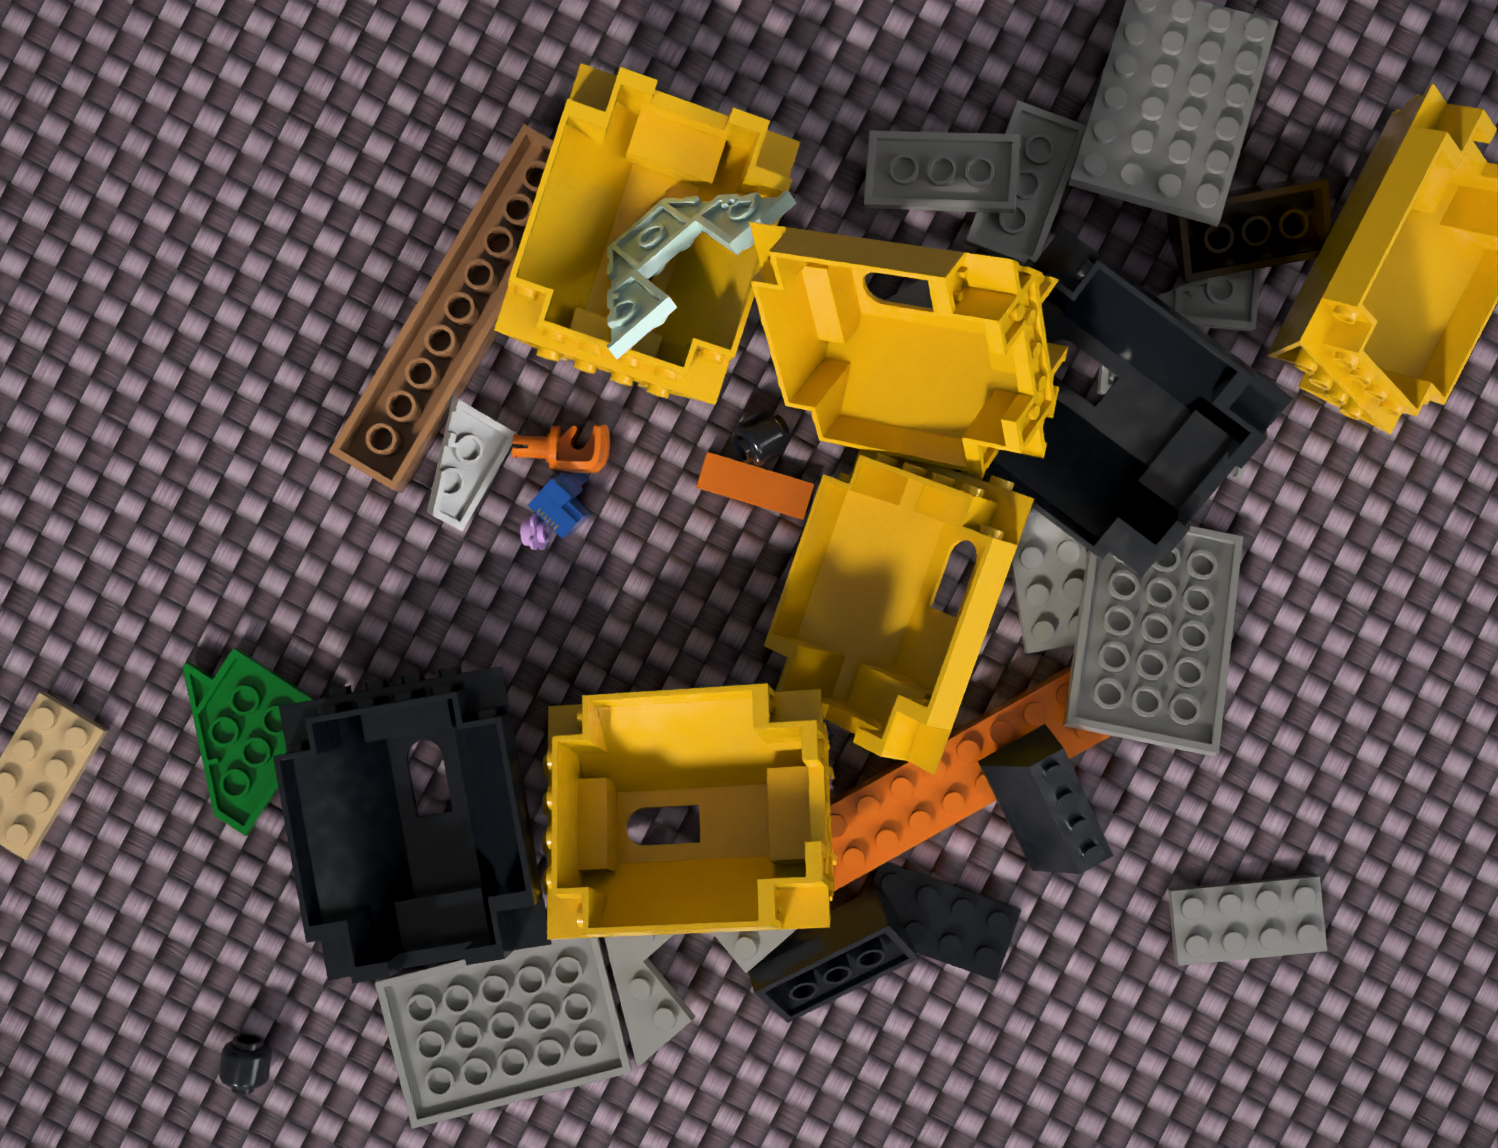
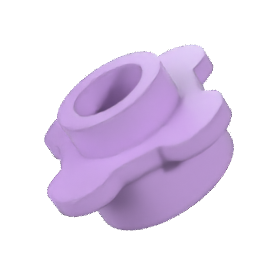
[520,512,552,550]

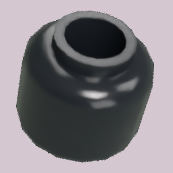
[731,410,789,466]
[219,1033,272,1094]

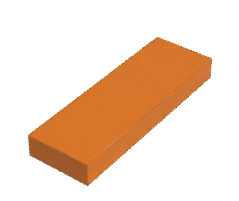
[696,452,814,520]

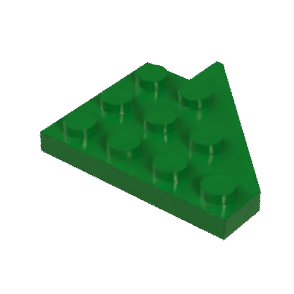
[183,648,316,836]

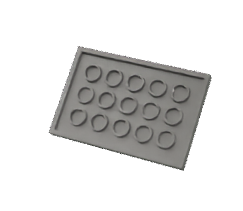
[1069,0,1278,226]
[1063,526,1243,756]
[375,937,632,1129]

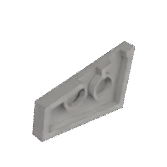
[427,397,517,532]

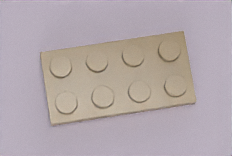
[0,692,109,860]

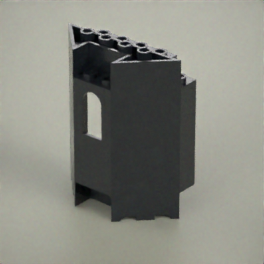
[985,227,1293,577]
[273,666,552,984]

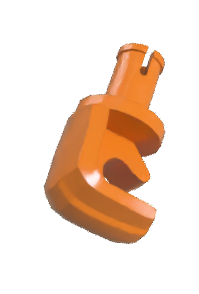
[512,424,610,473]

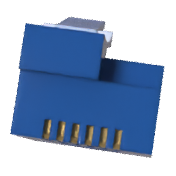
[528,472,593,538]

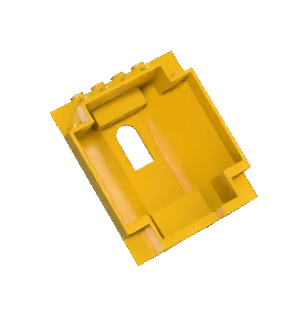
[494,63,801,405]
[1266,83,1498,435]
[749,222,1068,475]
[764,449,1034,775]
[542,683,838,939]

